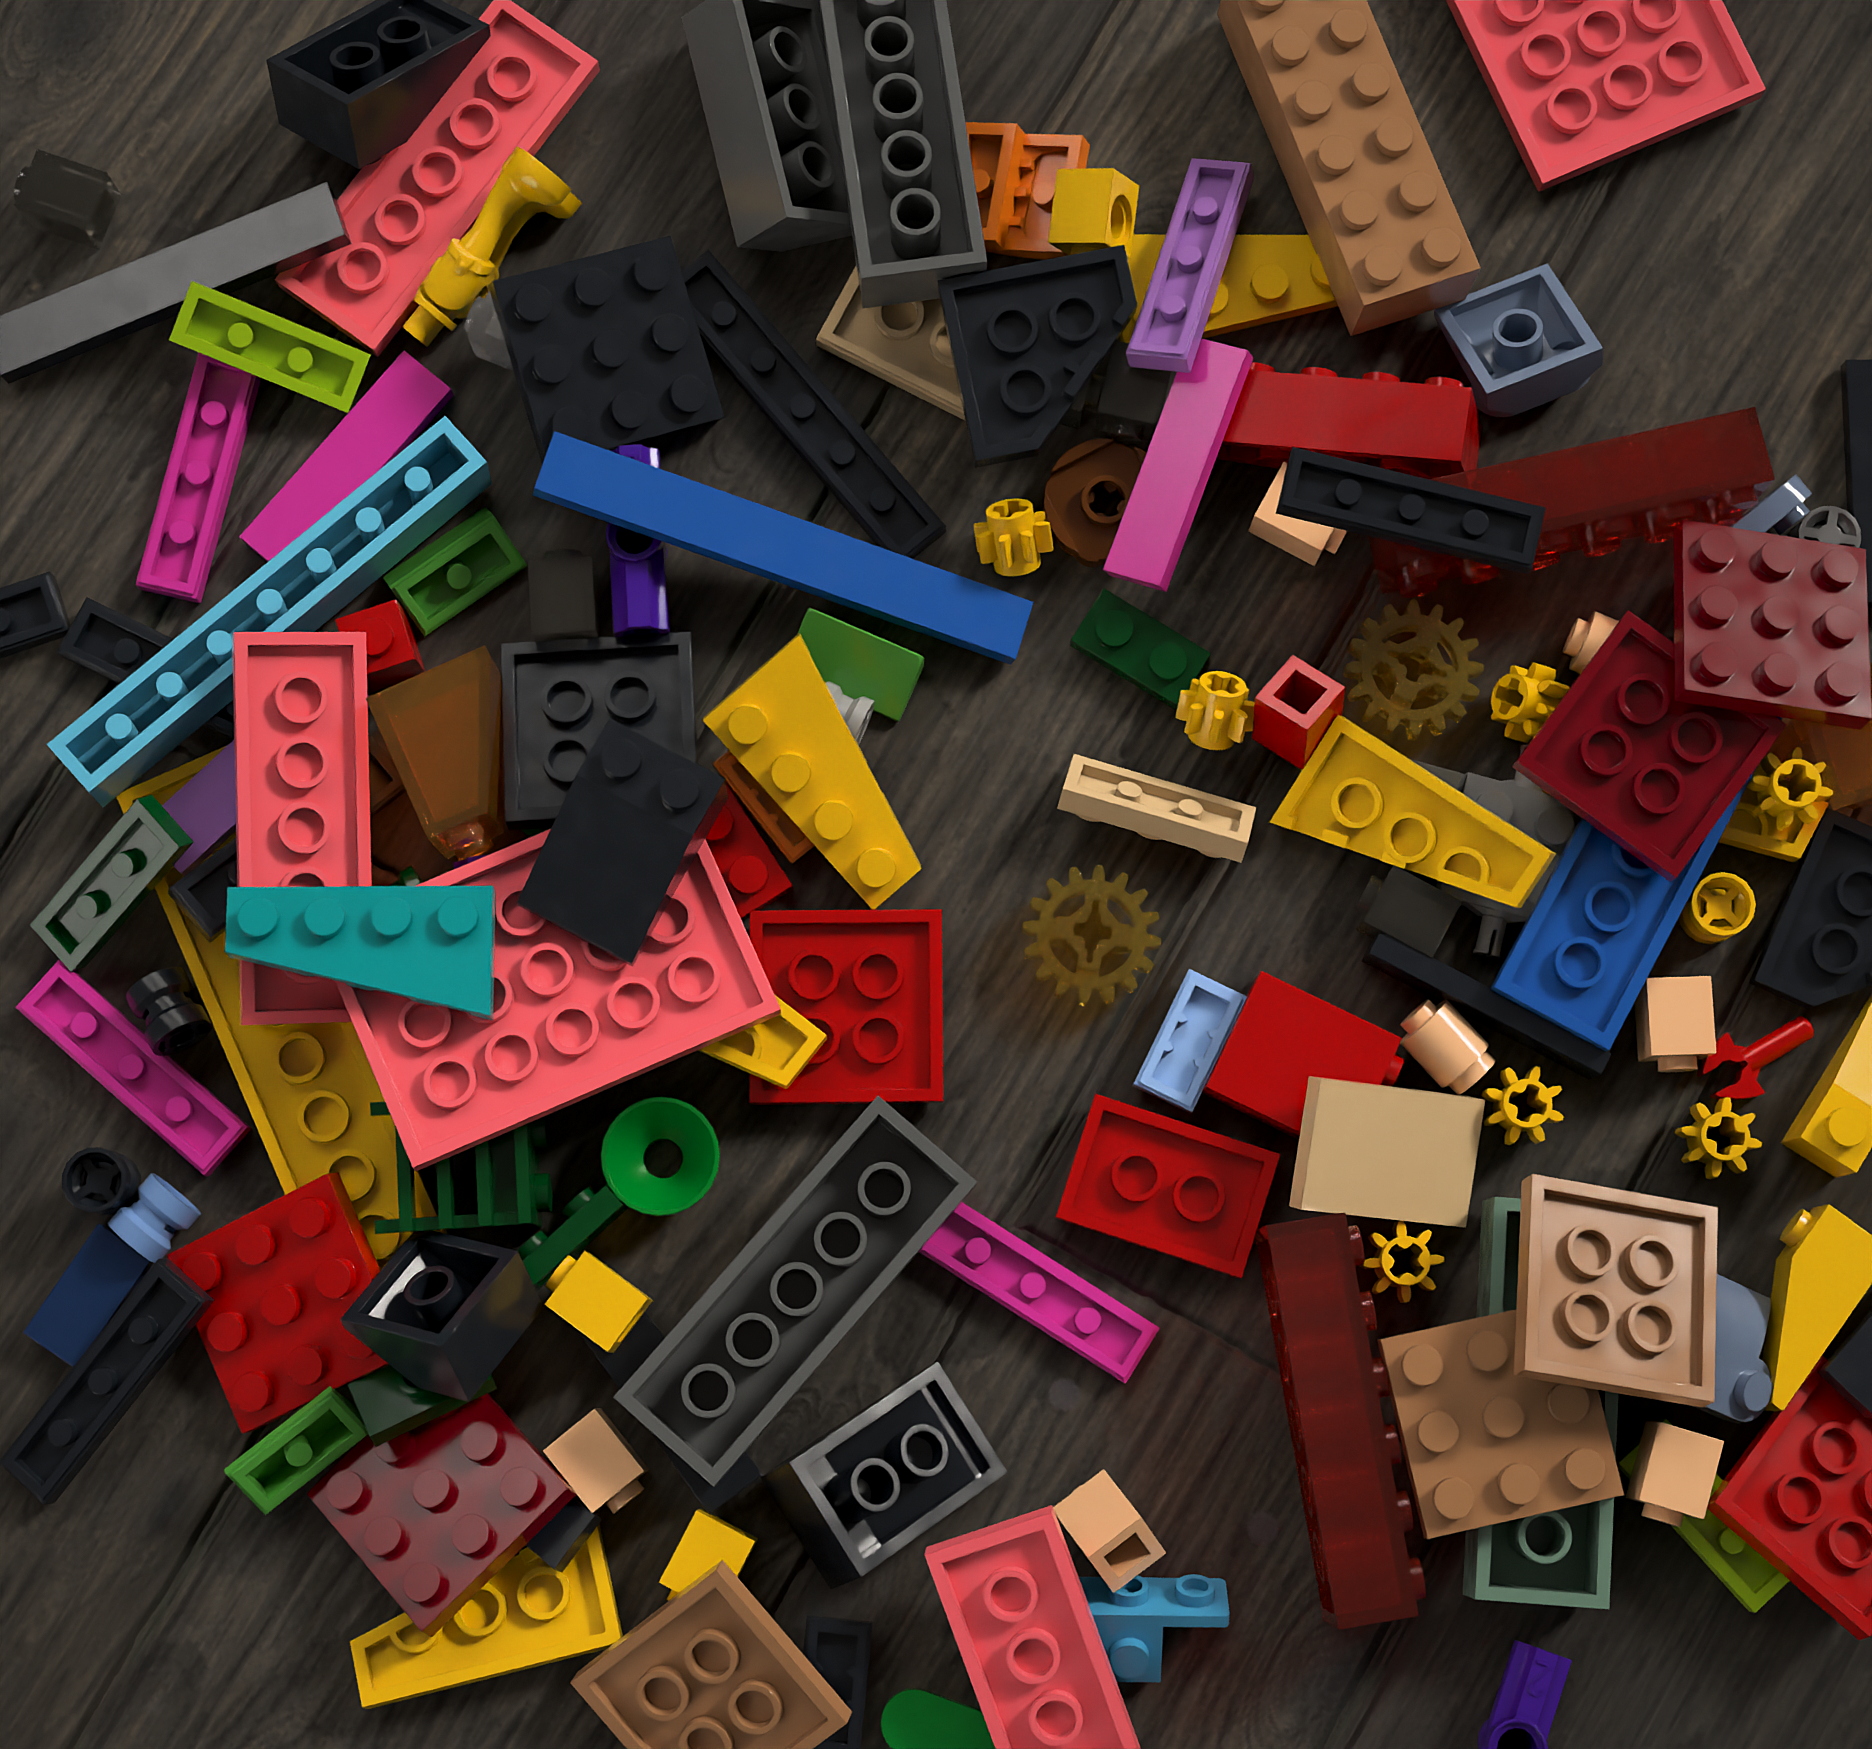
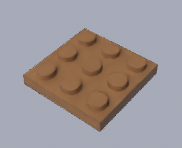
[1514,1174,1718,1408]
[1377,1309,1624,1539]
[570,1560,852,1749]

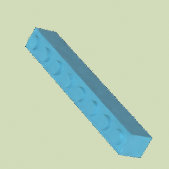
[47,416,492,807]

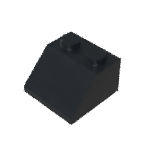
[340,1231,544,1402]

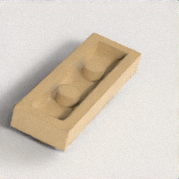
[1057,754,1256,863]

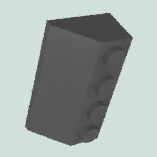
[681,0,852,252]

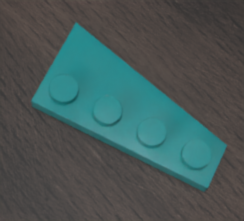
[225,886,496,1020]

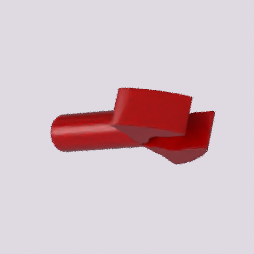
[1697,1016,1814,1101]

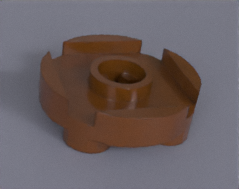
[1043,438,1147,567]

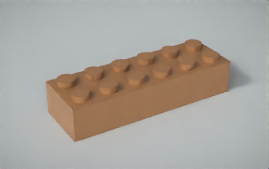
[1217,0,1481,336]

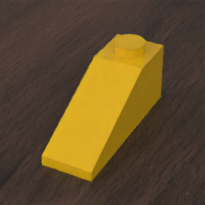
[1781,994,1872,1178]
[1762,1204,1872,1411]

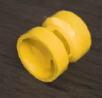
[1679,872,1756,944]

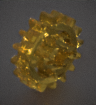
[1343,600,1484,740]
[1022,865,1161,1006]

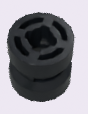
[126,967,213,1056]
[62,1147,141,1215]

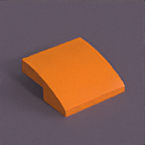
[965,122,1090,260]

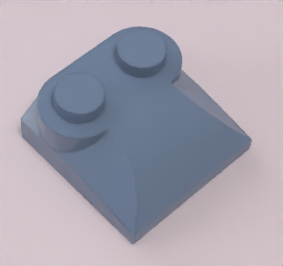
[1434,263,1603,417]
[1692,1274,1772,1424]

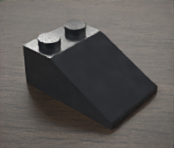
[266,0,491,169]
[517,718,728,967]
[760,1362,1008,1589]

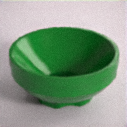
[601,1097,720,1216]

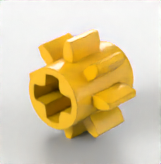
[973,498,1054,576]
[1491,662,1569,743]
[1175,671,1255,750]
[1747,747,1833,830]
[1481,1066,1564,1145]
[1675,1097,1762,1179]
[1359,1221,1444,1303]

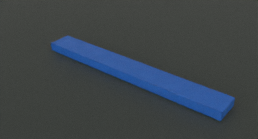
[533,431,1033,665]

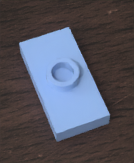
[1133,969,1247,1114]

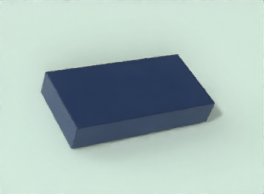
[23,1223,154,1367]

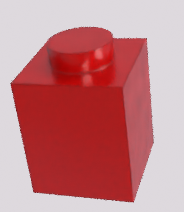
[335,599,427,694]
[1252,655,1345,770]

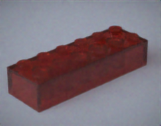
[1368,407,1775,598]
[1255,1212,1426,1629]

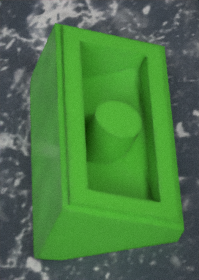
[383,508,528,637]
[797,608,924,722]
[224,1386,368,1515]

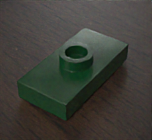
[348,1365,497,1447]

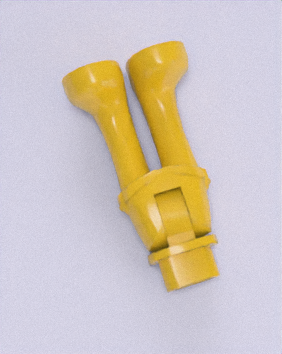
[402,146,582,347]

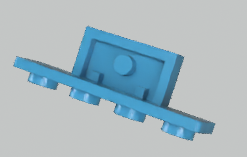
[1079,1574,1230,1682]

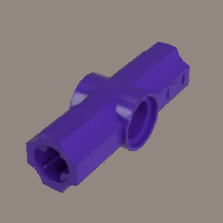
[606,444,670,637]
[1477,1639,1572,1749]

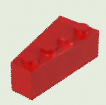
[1217,362,1482,490]

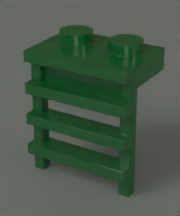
[370,1102,552,1234]

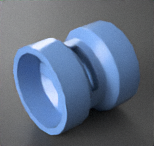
[108,1173,201,1263]

